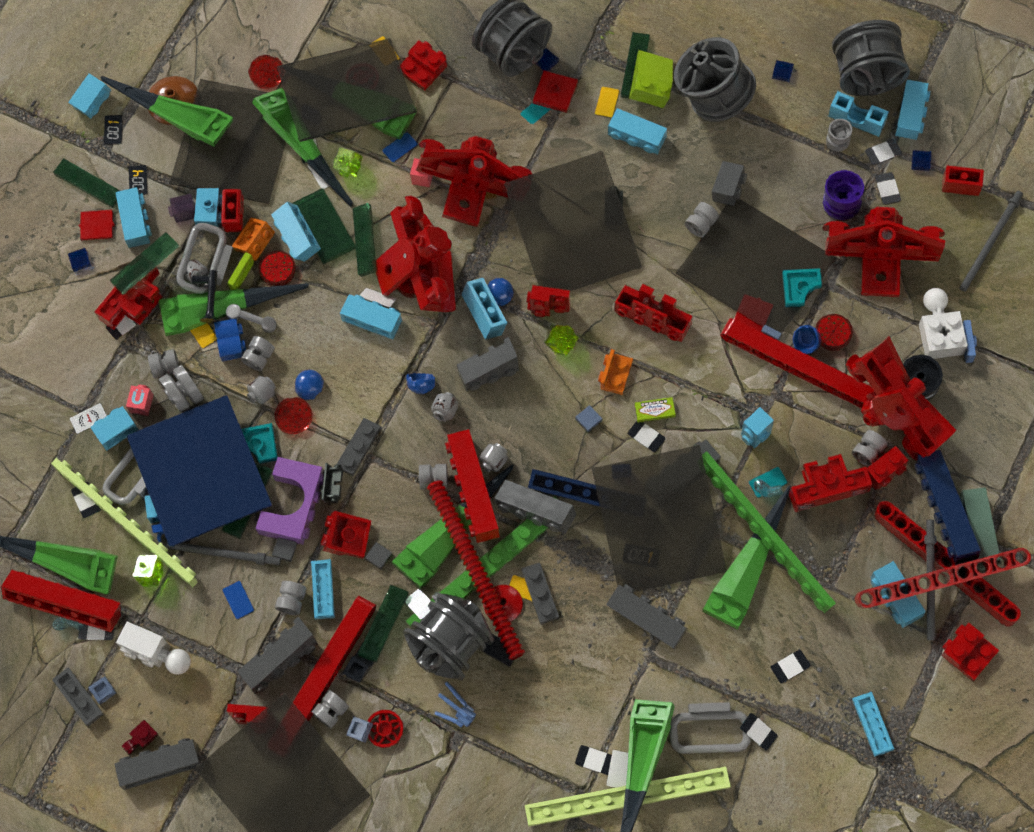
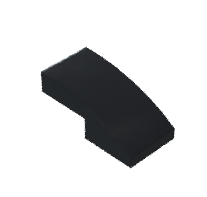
[343,640,382,683]

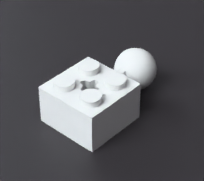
[919,288,968,359]
[116,621,191,675]

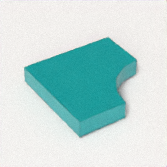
[782,268,822,307]
[241,423,278,464]

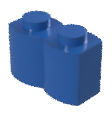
[214,318,246,362]

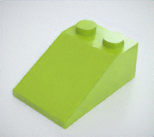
[629,50,673,108]

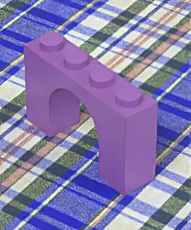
[256,457,324,545]

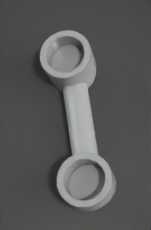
[226,304,277,333]

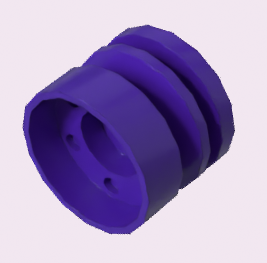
[822,170,865,220]

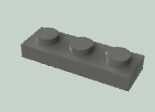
[337,418,381,476]
[521,562,559,625]
[52,667,104,727]

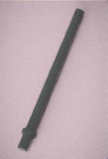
[959,191,1023,292]

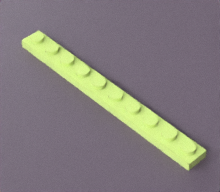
[51,458,198,588]
[525,767,731,827]

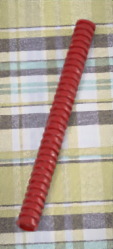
[426,480,525,660]

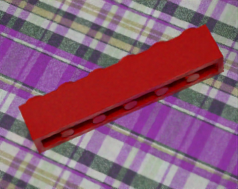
[445,429,499,543]
[1,570,121,632]

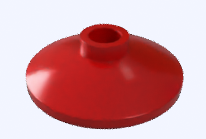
[483,585,523,622]

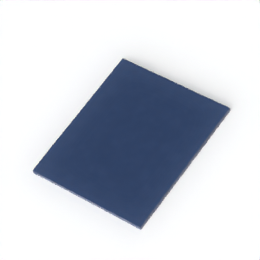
[127,395,272,548]

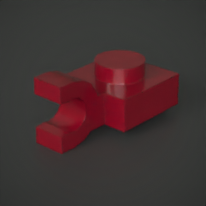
[122,720,158,755]

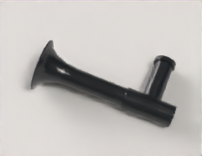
[191,270,219,323]

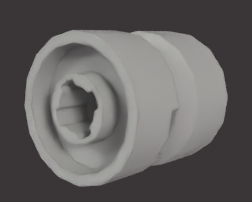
[826,119,853,152]
[684,202,719,237]
[241,336,275,371]
[148,349,179,379]
[852,430,888,467]
[419,464,448,490]
[275,581,307,616]
[311,690,349,729]

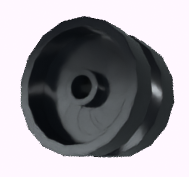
[903,354,943,400]

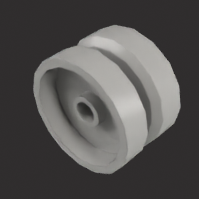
[159,365,204,413]

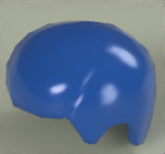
[487,278,514,306]
[792,325,822,354]
[295,369,324,400]
[407,373,435,394]

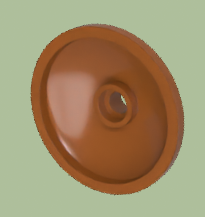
[148,76,200,125]

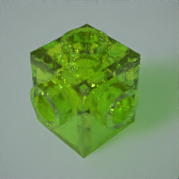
[333,147,363,178]
[544,325,579,356]
[133,555,164,587]

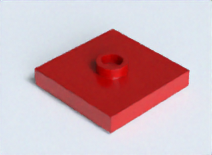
[533,70,578,113]

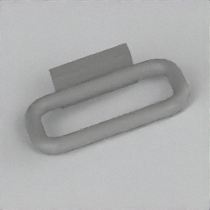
[176,223,233,294]
[102,448,149,505]
[669,702,751,754]

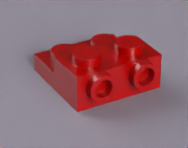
[397,40,447,91]
[526,285,571,317]
[321,511,372,559]
[941,622,999,681]
[227,704,277,734]

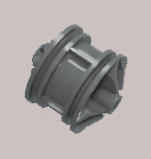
[472,0,552,77]
[832,20,910,96]
[674,37,756,122]
[403,592,494,681]

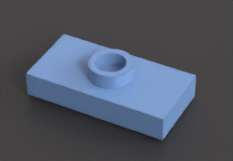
[963,320,977,363]

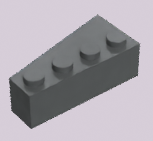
[238,617,318,694]

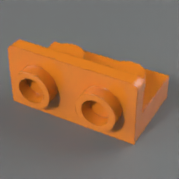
[232,217,275,261]
[598,349,633,395]

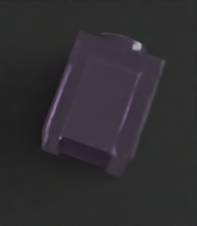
[168,194,195,223]

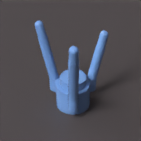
[435,682,476,727]

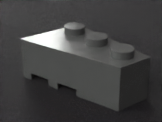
[457,337,519,391]

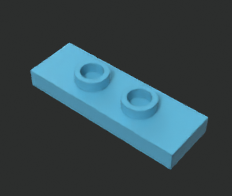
[311,559,335,620]
[852,692,894,757]

